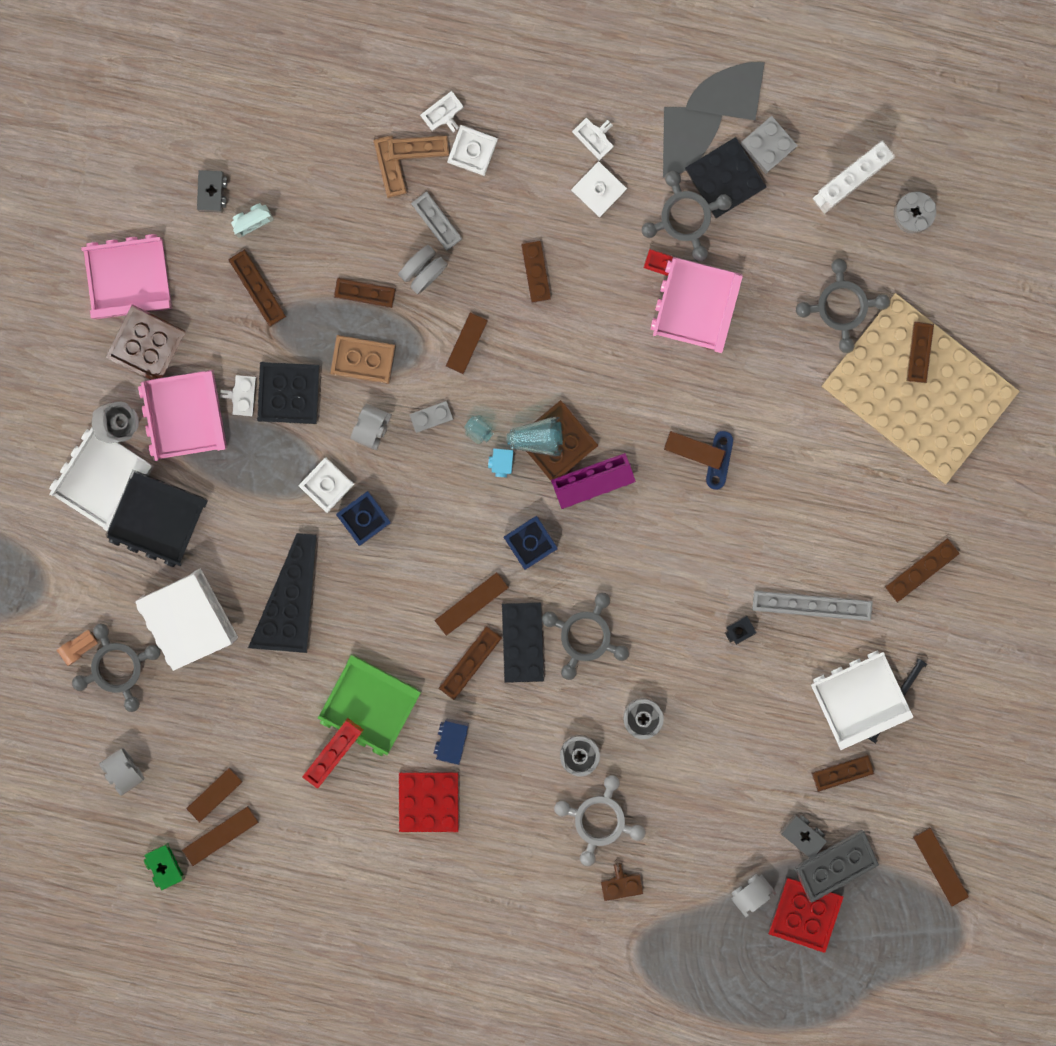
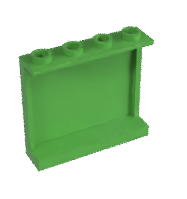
[318,654,422,756]

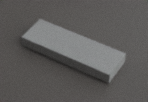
[411,192,463,251]

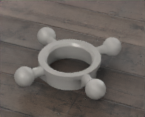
[554,775,645,866]

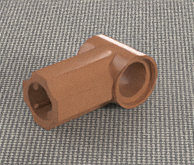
[57,629,99,666]

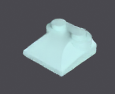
[231,203,274,238]

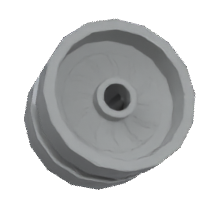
[398,245,448,295]

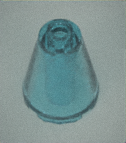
[507,417,563,457]

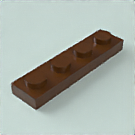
[885,538,960,603]

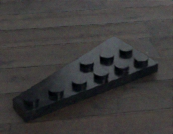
[248,533,317,653]

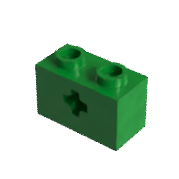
[144,843,185,891]

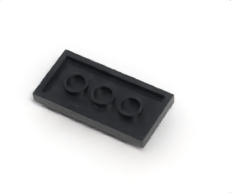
[502,602,544,683]

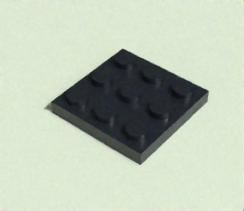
[685,137,767,219]
[257,362,320,424]

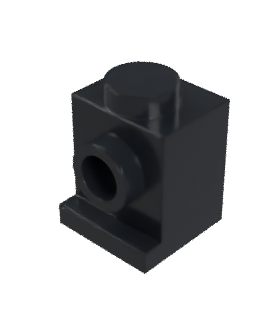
[725,615,757,645]

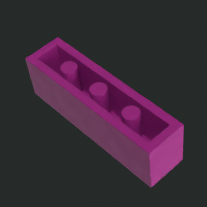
[551,453,636,509]

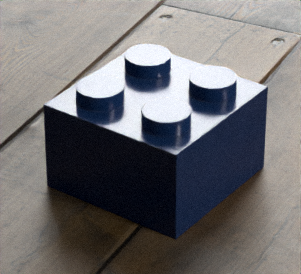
[336,491,392,546]
[503,515,558,570]
[433,718,469,765]

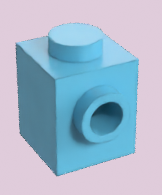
[488,449,513,478]

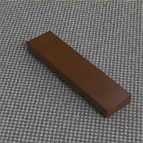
[228,249,287,327]
[434,572,509,636]
[438,626,502,700]
[182,806,259,866]
[913,827,969,906]

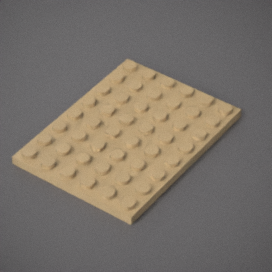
[821,293,1020,485]

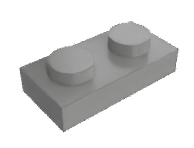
[409,401,453,433]

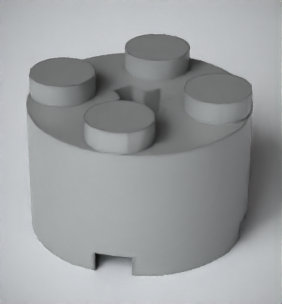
[894,192,936,234]
[92,402,139,443]
[351,404,392,451]
[623,698,664,739]
[560,735,600,776]
[99,748,144,796]
[731,873,776,918]

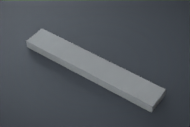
[752,591,873,621]

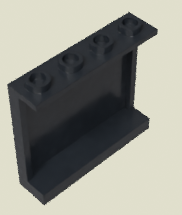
[105,469,208,567]

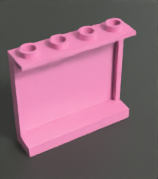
[81,234,172,320]
[650,257,743,353]
[138,370,227,461]

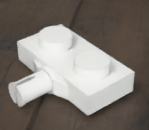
[420,91,464,133]
[572,118,614,161]
[220,375,256,416]

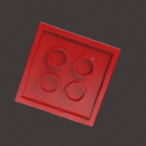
[399,772,459,832]
[768,877,844,953]

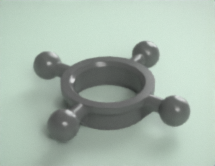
[641,171,732,262]
[796,259,890,353]
[542,593,630,680]
[72,623,161,712]

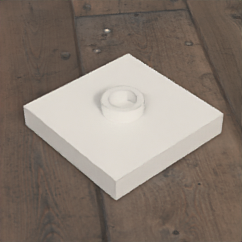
[447,125,498,176]
[571,161,627,218]
[299,457,355,513]

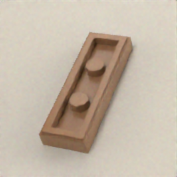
[373,136,407,198]
[388,136,449,160]

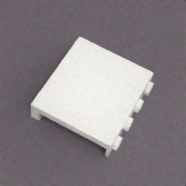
[812,141,895,214]
[49,428,154,531]
[135,568,238,671]
[811,650,913,750]

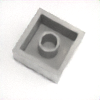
[740,116,797,174]

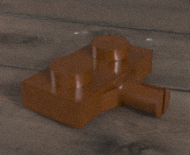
[601,863,643,901]

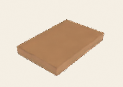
[330,335,396,384]

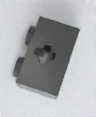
[197,170,228,213]
[780,814,827,858]

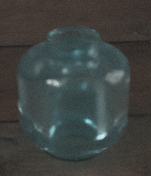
[464,415,494,444]

